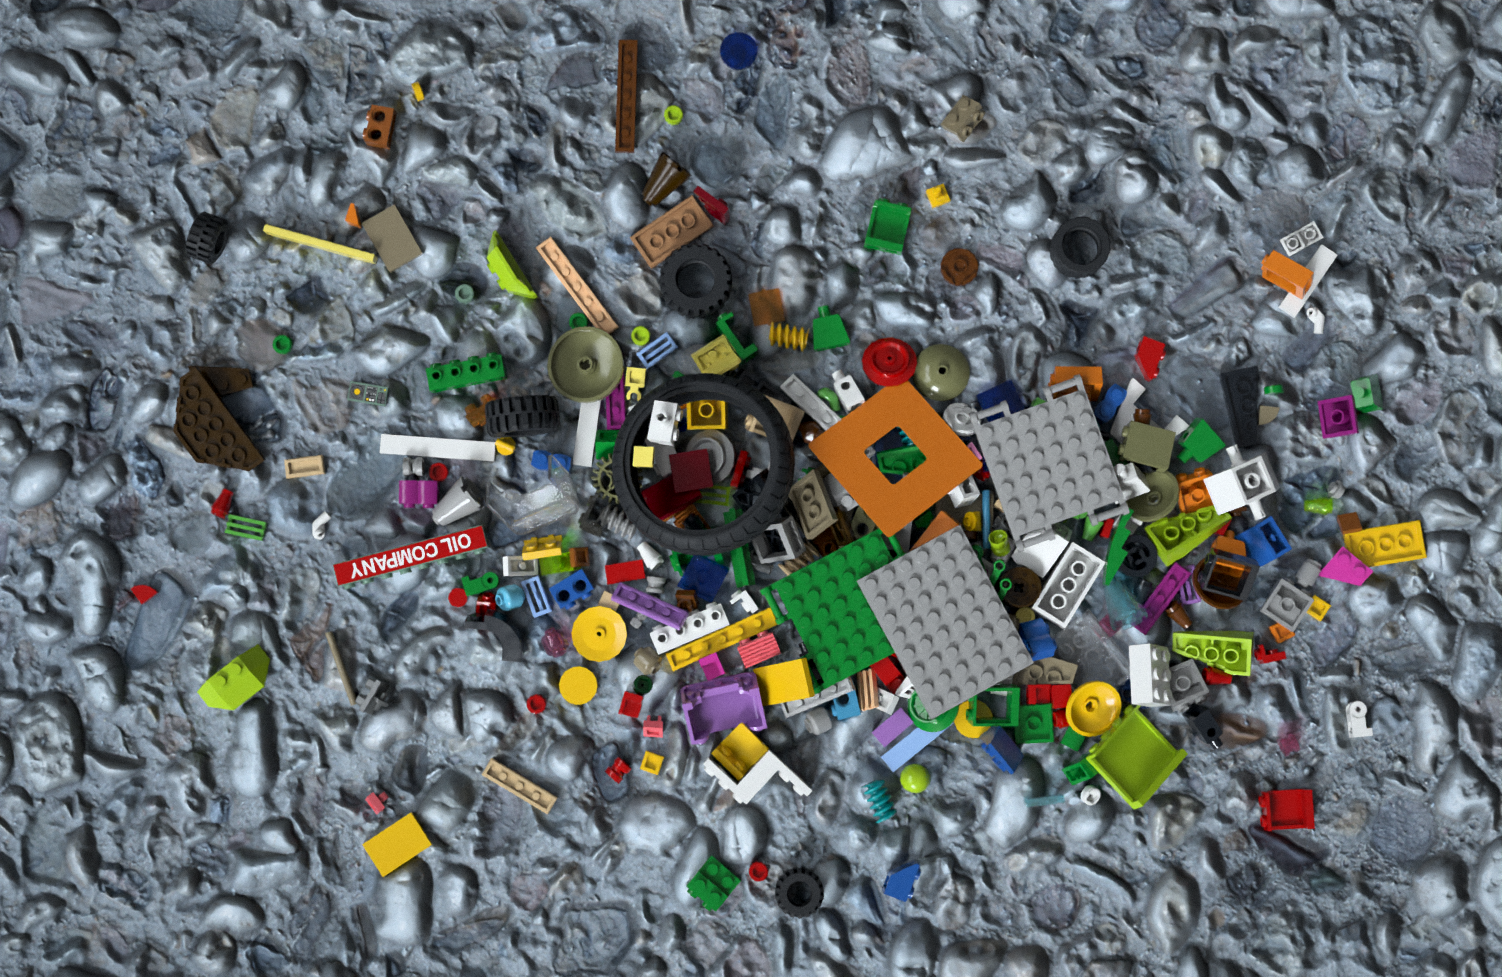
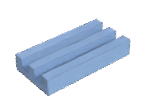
[636,332,678,370]
[521,575,552,618]

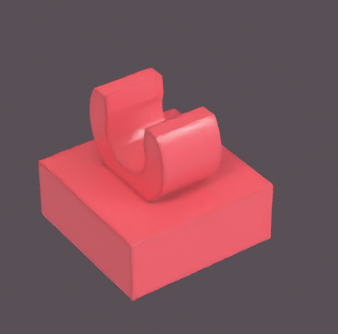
[643,715,663,738]
[365,791,389,815]

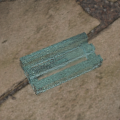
[1023,794,1065,808]

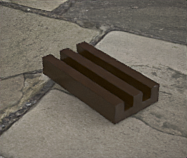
[830,505,857,547]

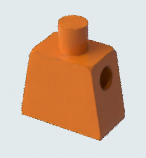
[1209,530,1246,578]

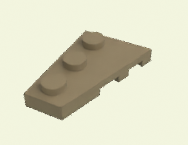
[1012,657,1078,685]

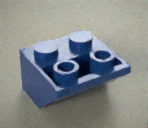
[1234,516,1292,567]
[978,726,1024,775]
[882,860,922,902]

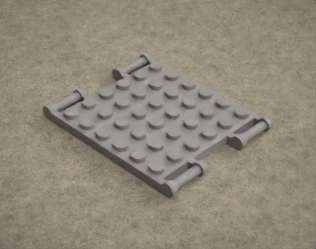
[969,374,1130,552]

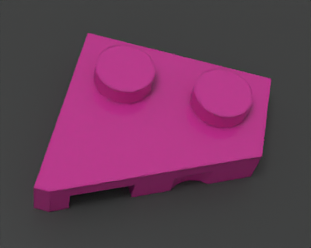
[1319,546,1373,586]

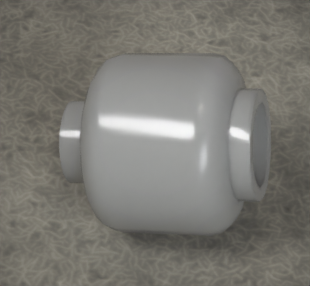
[804,707,834,735]

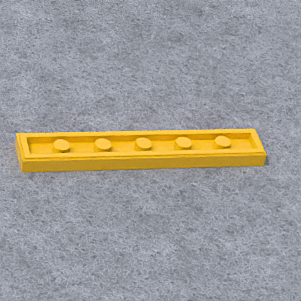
[666,607,777,671]

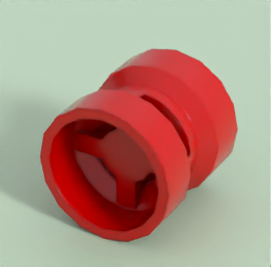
[605,757,632,784]

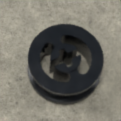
[1118,535,1157,577]

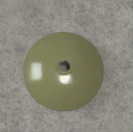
[913,344,970,401]
[1126,471,1180,522]

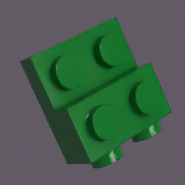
[686,855,741,912]

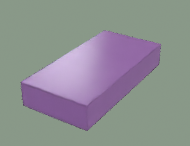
[871,707,913,747]

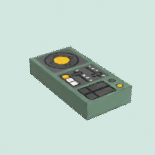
[347,381,389,407]

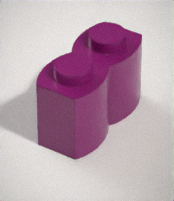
[399,480,440,508]

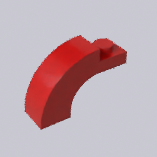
[870,657,905,695]

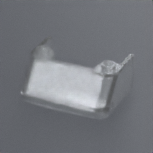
[486,454,579,535]

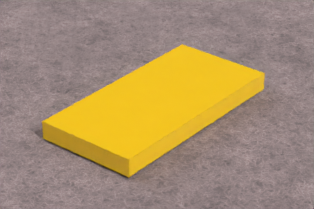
[1343,520,1427,567]
[753,658,815,706]

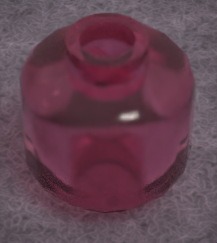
[541,628,569,658]

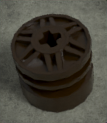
[997,567,1042,608]

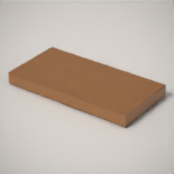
[630,195,714,269]

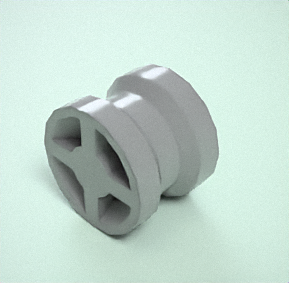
[645,576,666,594]

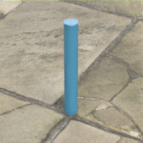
[982,490,991,549]

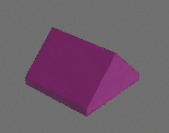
[1318,395,1359,439]

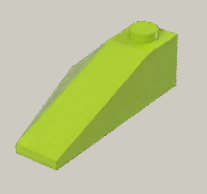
[1144,505,1232,566]
[1172,630,1254,676]

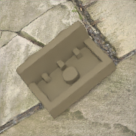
[940,95,985,142]

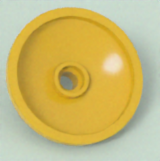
[1066,681,1121,737]

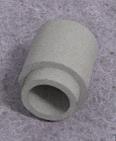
[1295,558,1321,588]

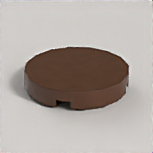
[940,248,978,286]

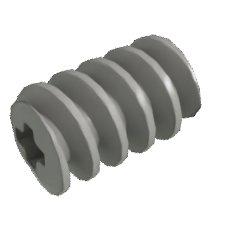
[596,503,637,541]

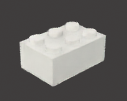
[1129,644,1172,707]

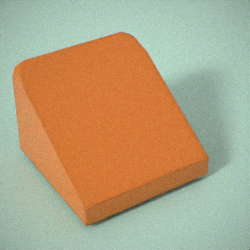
[345,203,362,228]

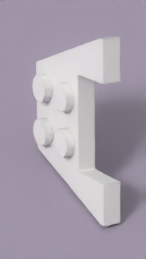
[1109,378,1189,444]

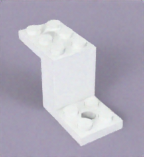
[703,749,812,804]

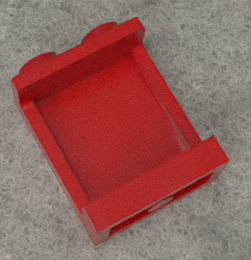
[1258,788,1315,831]

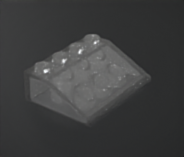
[1051,609,1130,706]

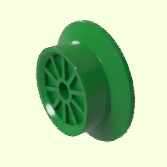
[907,690,959,732]

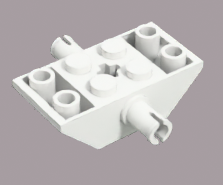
[1203,444,1280,520]

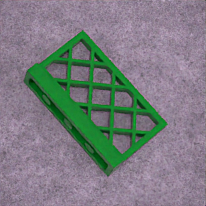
[723,508,756,588]

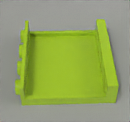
[1086,704,1188,809]

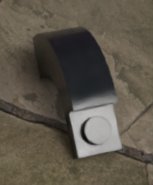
[465,609,524,662]

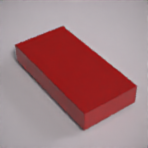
[605,559,646,585]

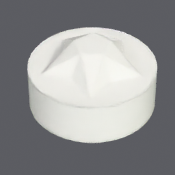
[1081,785,1101,805]

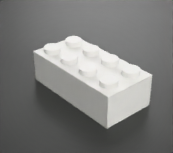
[1030,542,1106,628]

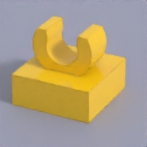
[925,183,950,209]

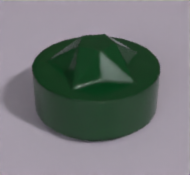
[632,675,653,695]

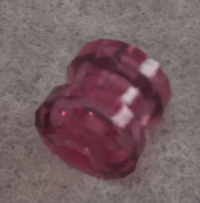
[1277,733,1300,757]

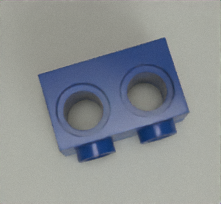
[549,569,595,610]

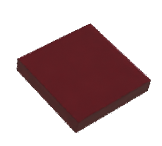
[669,448,713,493]

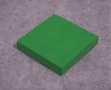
[1014,703,1054,744]

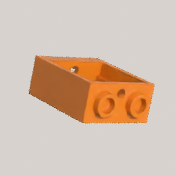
[1261,250,1314,299]
[1048,366,1103,401]

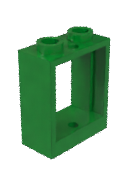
[966,684,1020,726]

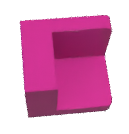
[698,652,725,680]

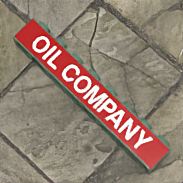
[333,525,490,590]

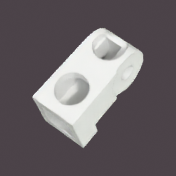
[1346,701,1373,738]

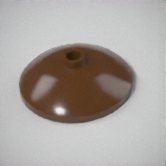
[1192,558,1243,609]

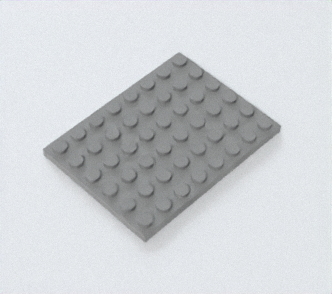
[856,525,1034,719]

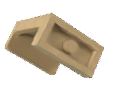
[744,394,805,442]

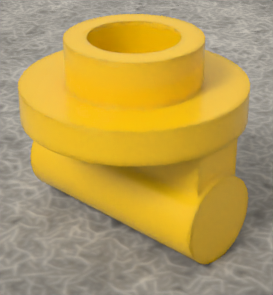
[495,437,516,456]
[963,511,981,531]

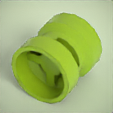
[988,530,1011,557]

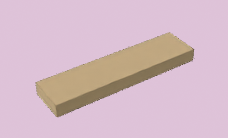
[482,758,558,814]

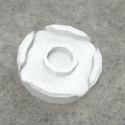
[942,403,981,436]

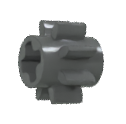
[991,514,1012,538]

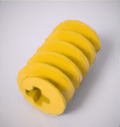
[768,322,809,352]

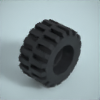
[186,211,229,264]
[775,867,824,919]

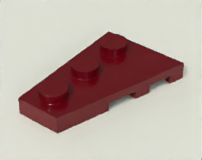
[693,186,730,225]

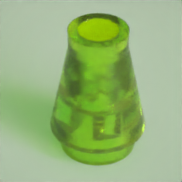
[1304,496,1333,515]

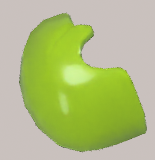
[900,764,931,793]

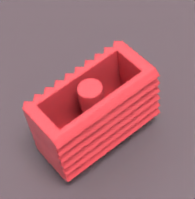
[737,630,781,668]

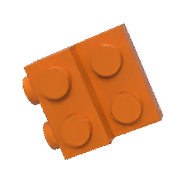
[1175,467,1214,514]

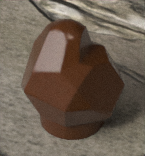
[798,421,825,444]

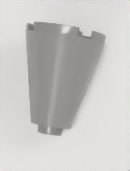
[432,476,486,526]

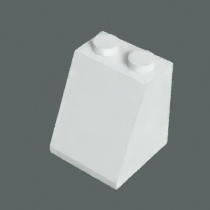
[1011,522,1073,578]

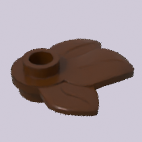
[812,526,843,557]

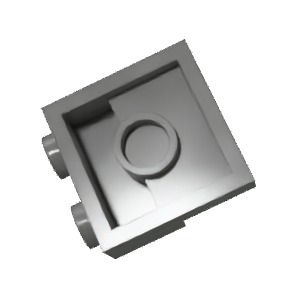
[1259,578,1314,632]
[1169,659,1209,713]

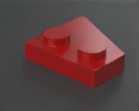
[730,450,751,490]

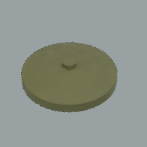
[547,326,624,403]

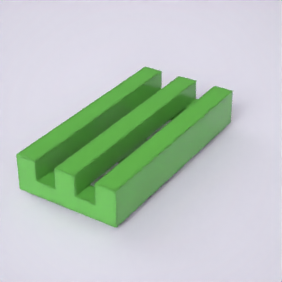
[224,514,267,541]

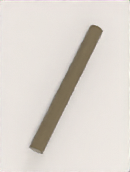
[325,631,357,706]

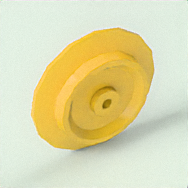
[571,606,627,662]

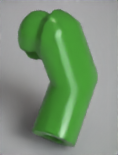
[817,387,840,412]

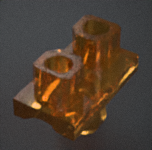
[465,393,496,427]

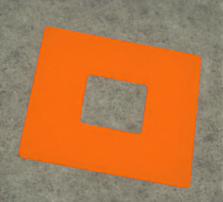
[808,381,982,537]

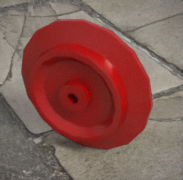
[862,337,917,387]

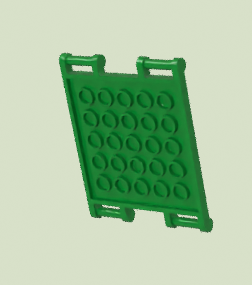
[760,528,907,694]

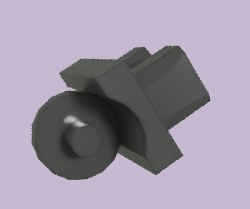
[355,678,390,715]

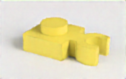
[625,367,647,401]

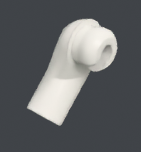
[1306,307,1325,334]
[312,511,332,540]

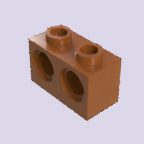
[363,104,397,150]

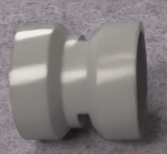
[403,457,425,476]

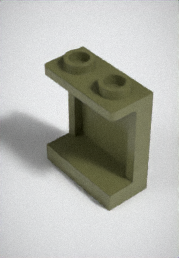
[1117,421,1176,473]

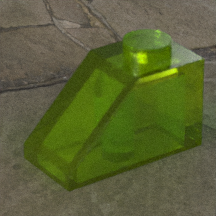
[539,552,582,576]

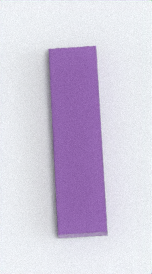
[611,582,689,631]

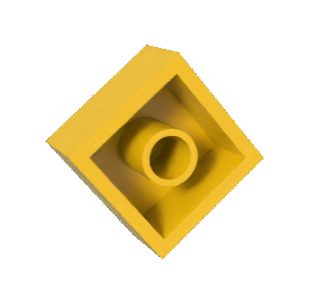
[687,400,728,430]

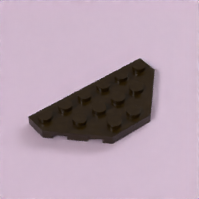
[173,366,266,471]

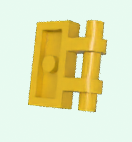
[522,534,563,560]

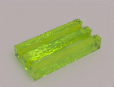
[695,485,731,506]

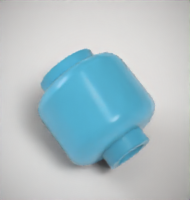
[495,584,525,611]

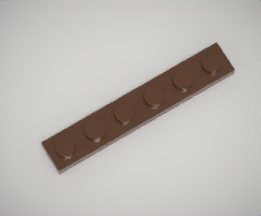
[615,40,638,153]

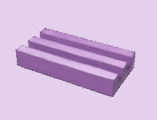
[1179,564,1201,605]

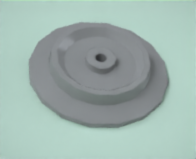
[685,429,735,484]

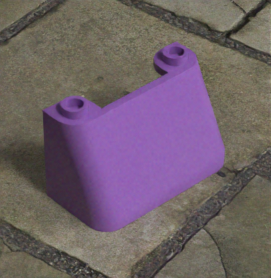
[680,672,767,745]

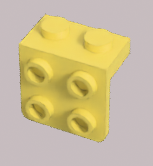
[691,335,741,375]

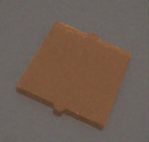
[748,288,785,327]

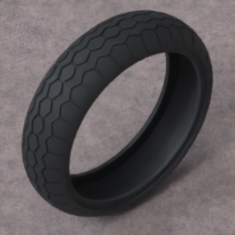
[612,373,795,556]

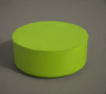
[664,105,683,125]
[631,326,650,346]

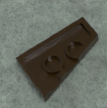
[188,366,255,397]

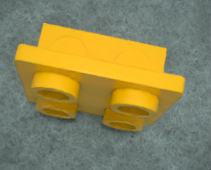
[711,722,769,781]

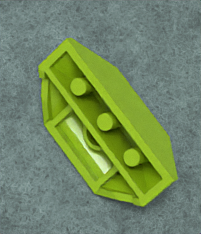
[487,230,538,299]
[197,644,270,710]

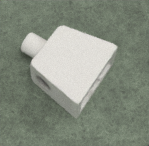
[832,370,865,415]
[1114,463,1150,504]

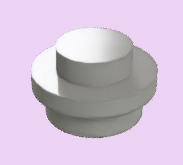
[1327,480,1345,499]

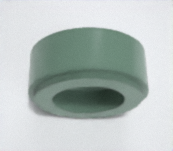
[455,284,475,304]

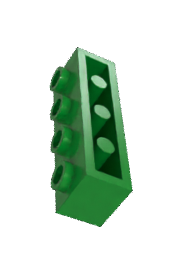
[425,352,507,393]

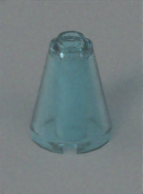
[1103,576,1148,631]

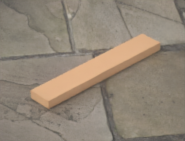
[536,237,619,335]

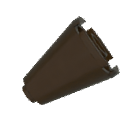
[642,152,692,206]

